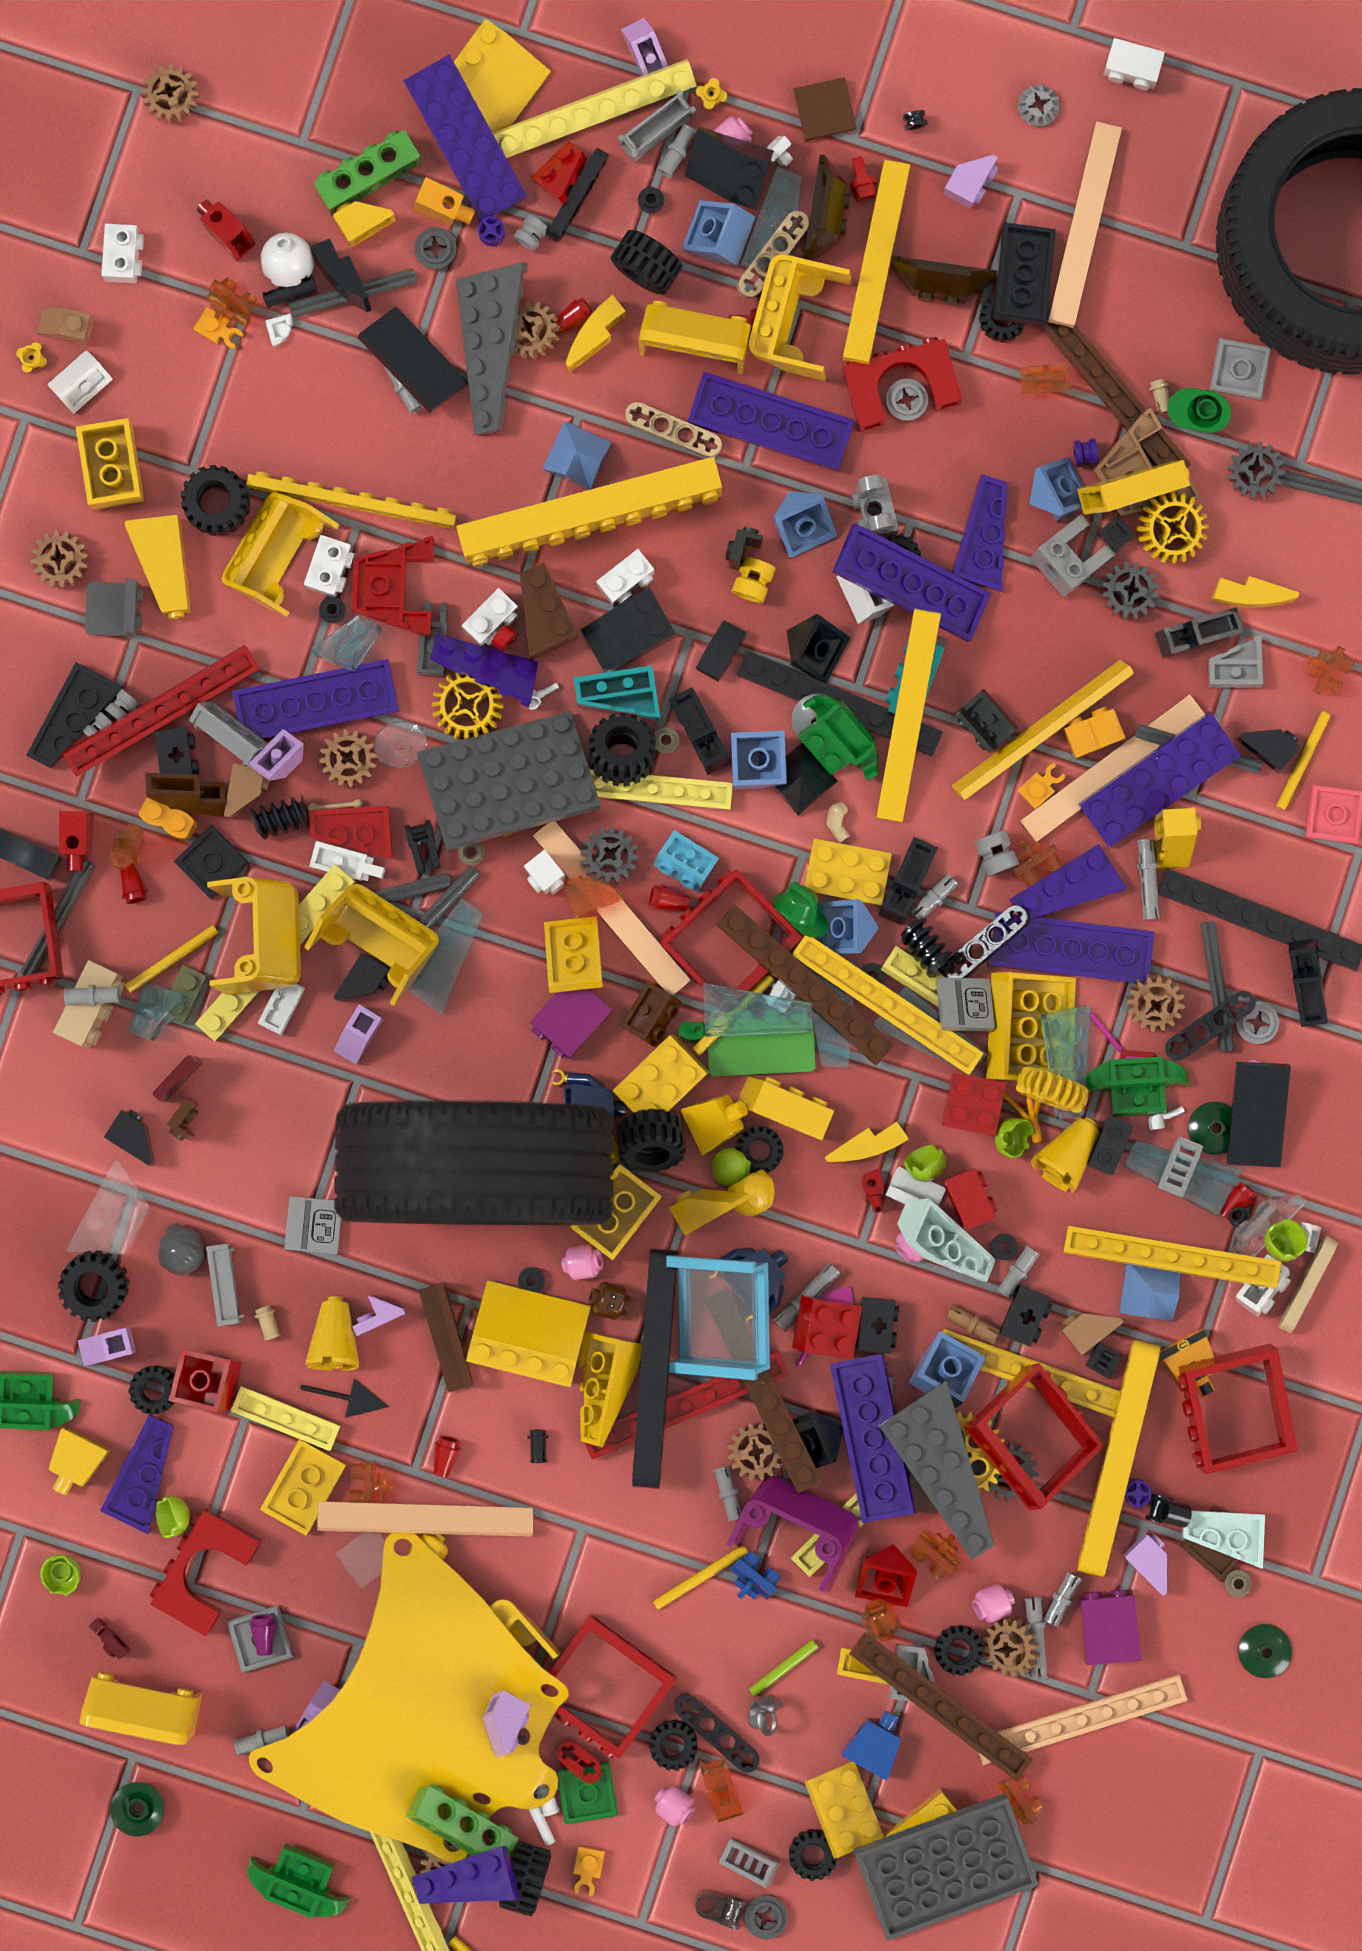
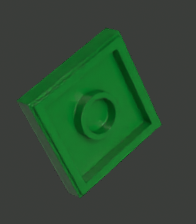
[556,1761,618,1825]

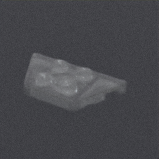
[66,1160,151,1254]
[1231,1194,1307,1257]

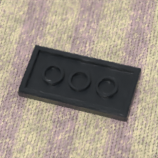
[993,222,1056,327]
[358,306,468,413]
[1226,1062,1291,1167]

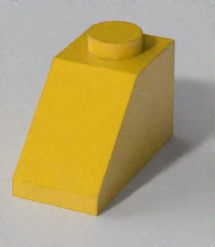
[333,201,396,248]

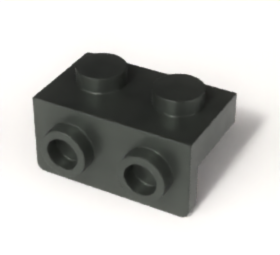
[725,527,763,570]
[955,689,1019,753]

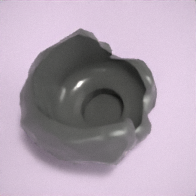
[158,1223,206,1276]

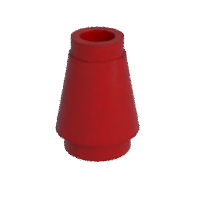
[555,297,593,333]
[119,863,148,904]
[649,884,690,911]
[1219,1181,1257,1220]
[433,1436,461,1477]

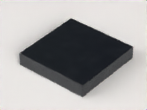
[174,824,249,900]

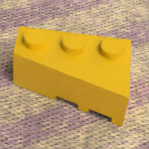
[1153,808,1201,870]
[737,1076,834,1140]

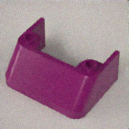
[727,1476,860,1592]

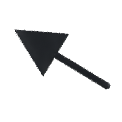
[300,1379,388,1418]

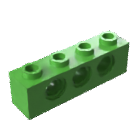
[313,130,422,216]
[406,1784,519,1858]

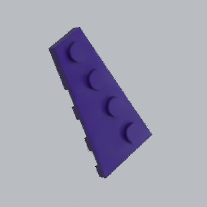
[952,474,1007,592]
[430,633,538,708]
[1009,844,1128,920]
[100,1414,173,1534]
[412,1846,520,1904]

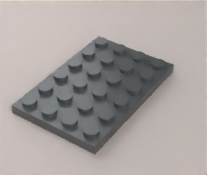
[417,711,600,851]
[853,1793,1038,1941]

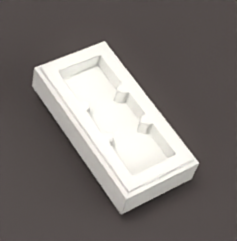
[258,983,306,1036]

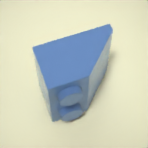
[682,200,755,266]
[731,731,787,790]
[908,1331,986,1408]

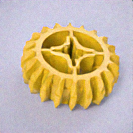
[1137,491,1209,564]
[432,672,504,740]
[1016,1067,1089,1113]

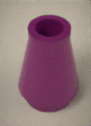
[249,1614,276,1656]

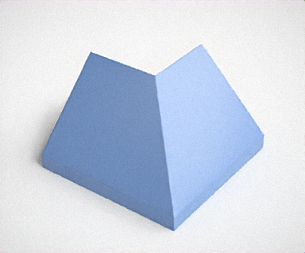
[542,421,612,490]
[1029,457,1084,522]
[772,491,838,558]
[819,899,879,954]
[1119,1264,1180,1321]

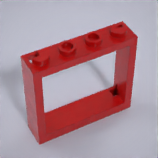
[660,869,803,1013]
[0,882,64,995]
[1177,1343,1298,1475]
[964,1363,1104,1511]
[541,1614,677,1759]

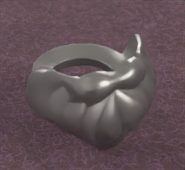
[749,1694,783,1736]

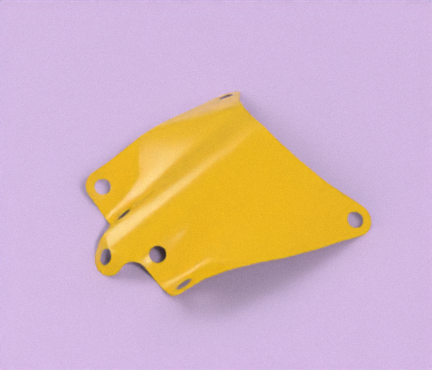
[249,1533,569,1863]

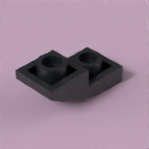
[696,620,747,682]

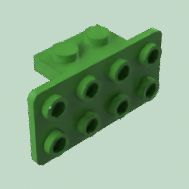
[707,1014,815,1077]

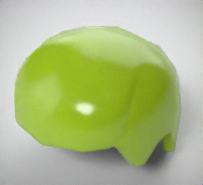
[995,1118,1035,1159]
[904,1145,947,1182]
[712,1148,751,1188]
[1264,1219,1308,1262]
[156,1495,190,1538]
[40,1554,81,1596]

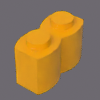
[1063,706,1125,759]
[138,797,198,841]

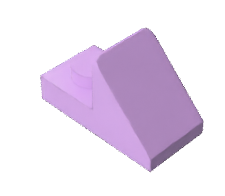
[352,1295,407,1336]

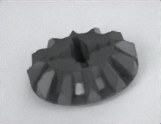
[414,227,457,270]
[744,1895,788,1939]

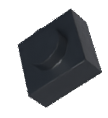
[1097,515,1135,553]

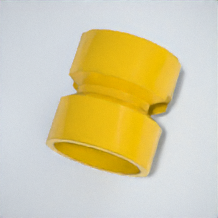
[731,556,776,604]

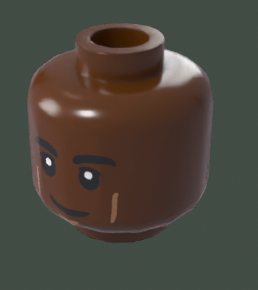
[588,1282,630,1320]

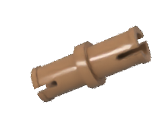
[946,1304,1001,1345]

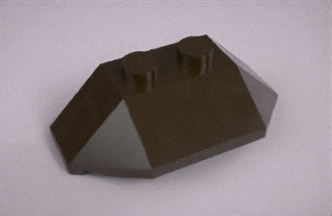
[804,154,851,261]
[890,255,997,306]

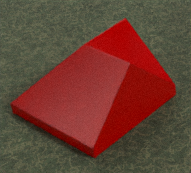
[855,1544,917,1607]

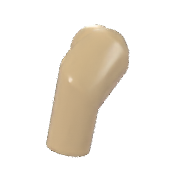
[826,802,850,843]

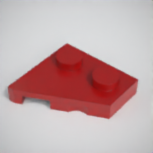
[531,141,587,205]

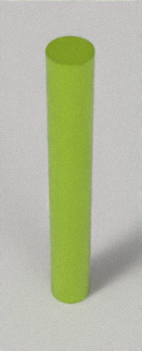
[749,1640,819,1697]

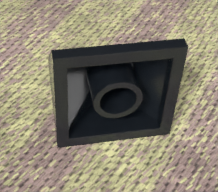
[786,614,851,683]
[773,742,838,816]
[792,1409,843,1468]

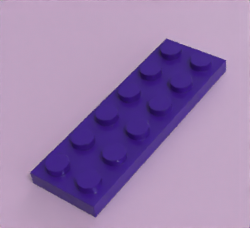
[403,54,527,221]
[687,372,855,472]
[832,523,991,642]
[232,659,399,740]
[1078,711,1241,848]
[989,912,1154,984]
[830,1353,916,1523]

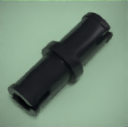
[262,275,318,309]

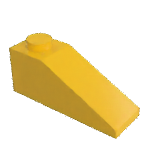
[669,1189,751,1235]

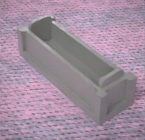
[618,90,696,163]
[189,701,268,766]
[206,1243,245,1327]

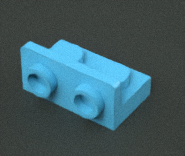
[653,830,719,892]

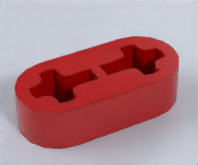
[491,624,520,652]
[556,1741,602,1784]

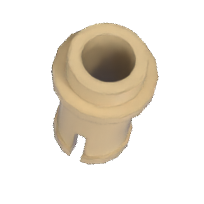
[1149,378,1170,414]
[254,1305,281,1341]

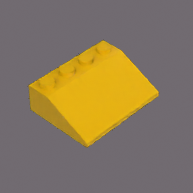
[454,19,551,133]
[986,972,1076,1081]
[466,1280,591,1387]

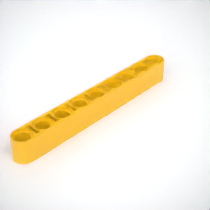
[1077,1339,1160,1577]

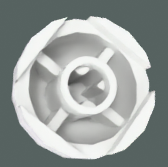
[261,232,314,287]

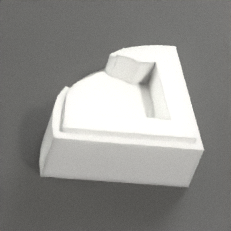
[265,313,292,347]

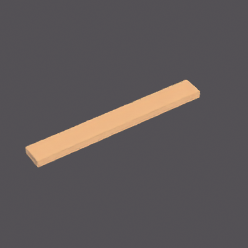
[1048,122,1122,328]
[1020,695,1205,842]
[533,821,691,995]
[317,1502,533,1537]
[979,1674,1188,1765]

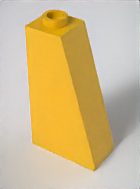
[1077,460,1190,514]
[125,515,191,619]

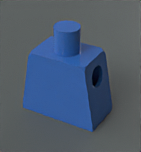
[841,1710,901,1781]

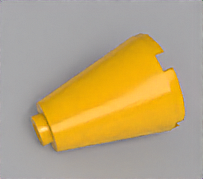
[1030,1117,1100,1193]
[306,1296,359,1371]

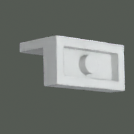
[48,350,113,414]
[885,1167,946,1206]

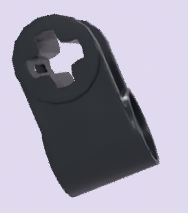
[1145,1493,1192,1528]

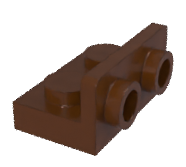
[620,981,681,1047]
[167,1098,199,1141]

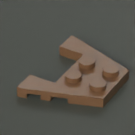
[1093,407,1201,516]

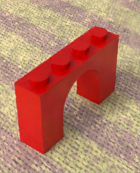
[842,337,962,432]
[150,1509,262,1637]

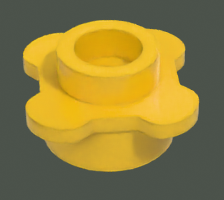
[696,78,727,110]
[16,342,47,373]

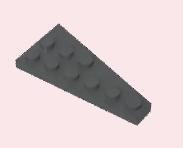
[456,262,528,436]
[880,1379,994,1560]

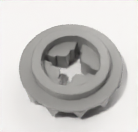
[1018,84,1060,127]
[886,379,928,421]
[1236,1002,1279,1044]

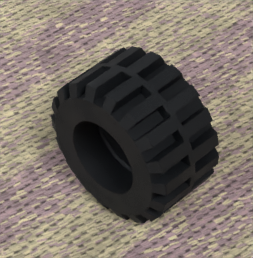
[610,230,683,295]
[181,465,250,536]
[589,713,656,787]
[617,1109,686,1172]
[58,1250,129,1322]
[499,1841,551,1917]

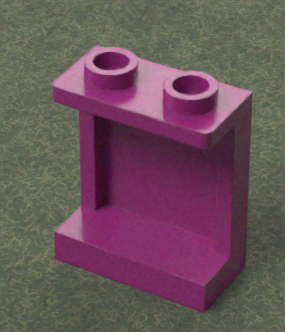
[530,989,613,1058]
[1079,1589,1141,1665]

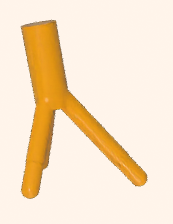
[1003,1092,1043,1143]

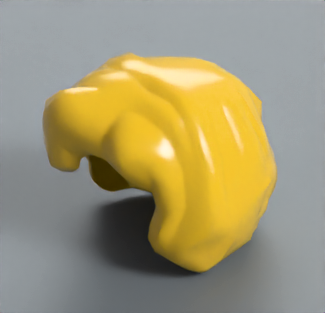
[728,1169,775,1217]

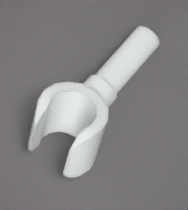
[529,683,559,710]
[1148,1106,1184,1130]

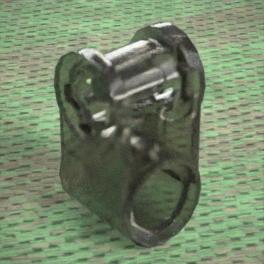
[694,1889,748,1930]

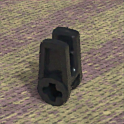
[404,819,441,874]

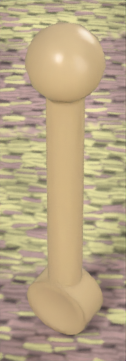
[308,799,363,811]

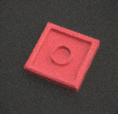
[1305,785,1362,845]

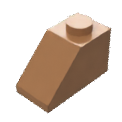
[37,308,95,346]
[224,763,270,819]
[1060,1312,1124,1355]

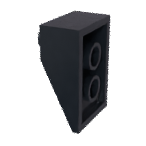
[685,126,774,210]
[581,587,676,673]

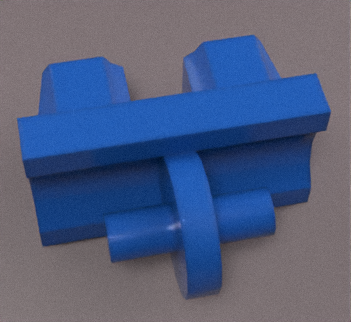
[729,1551,780,1600]

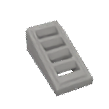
[1157,1137,1203,1198]
[719,1838,781,1888]

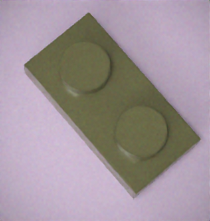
[159,965,207,1024]

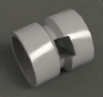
[974,830,1020,877]

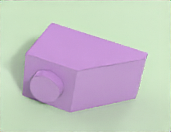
[621,18,668,76]
[249,729,304,781]
[1123,1533,1167,1596]

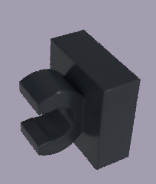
[1085,1342,1122,1379]

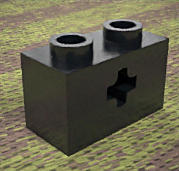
[154,727,200,775]
[1087,1116,1134,1176]
[999,1285,1052,1347]
[857,1297,899,1354]

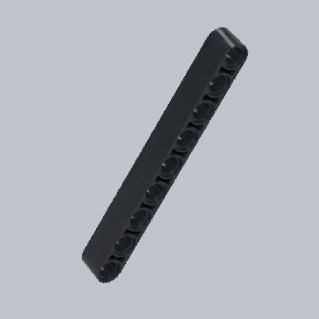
[632,1248,678,1489]

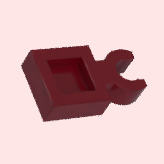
[89,1617,131,1660]

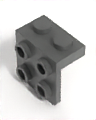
[85,579,144,637]

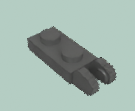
[417,601,448,677]

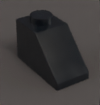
[1236,729,1301,773]
[333,953,390,1002]
[104,1109,155,1166]

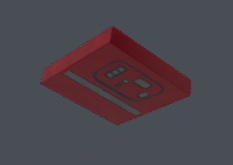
[152,1055,202,1102]

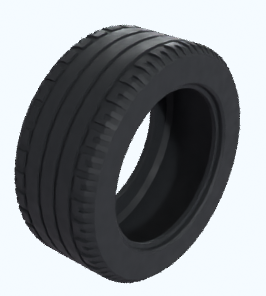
[1216,88,1362,375]
[334,1100,614,1225]

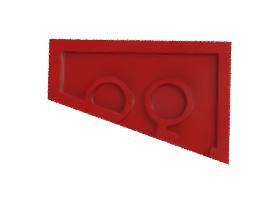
[309,806,392,859]

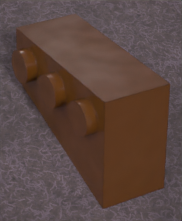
[520,563,579,660]

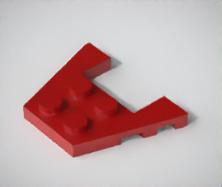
[351,536,434,637]

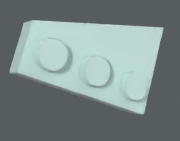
[1182,1510,1265,1569]

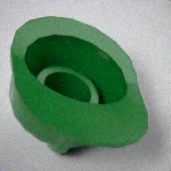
[1168,388,1231,433]
[773,882,829,938]

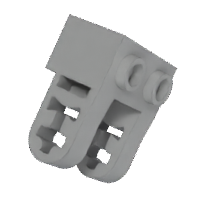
[851,474,899,537]
[1030,514,1116,598]

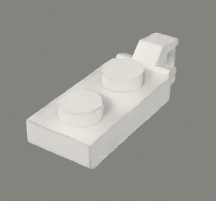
[309,841,386,881]

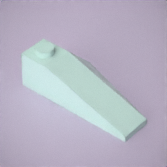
[897,1198,996,1282]

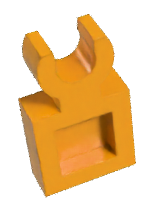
[193,307,244,350]
[1017,763,1065,810]
[574,1845,605,1896]

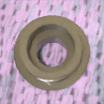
[654,727,679,754]
[458,842,485,866]
[1224,1570,1252,1597]

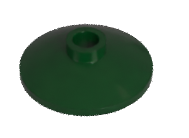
[1188,1102,1231,1155]
[1238,1624,1292,1678]
[110,1782,164,1837]

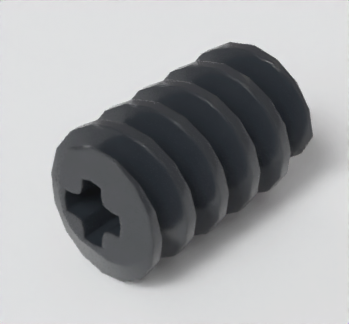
[250,794,309,840]
[901,918,954,978]

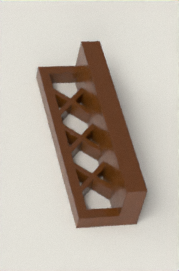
[418,1282,474,1393]

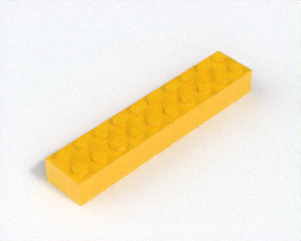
[456,457,722,567]

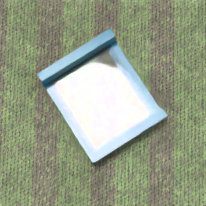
[667,1255,770,1380]

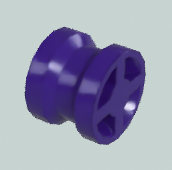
[478,216,505,247]
[1073,438,1098,467]
[1124,1479,1152,1507]

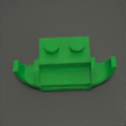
[798,695,879,781]
[1082,1057,1190,1117]
[0,1370,80,1430]
[246,1843,350,1919]

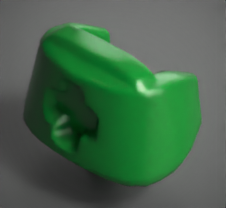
[678,1021,707,1044]

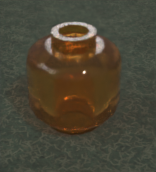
[862,1599,900,1642]

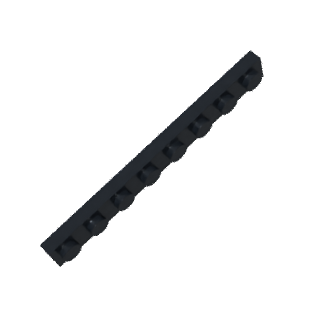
[737,651,943,757]
[1158,869,1362,972]

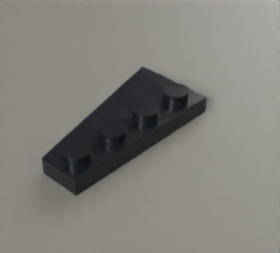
[26,662,124,769]

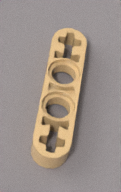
[737,211,809,299]
[625,402,722,458]
[1278,1236,1338,1334]

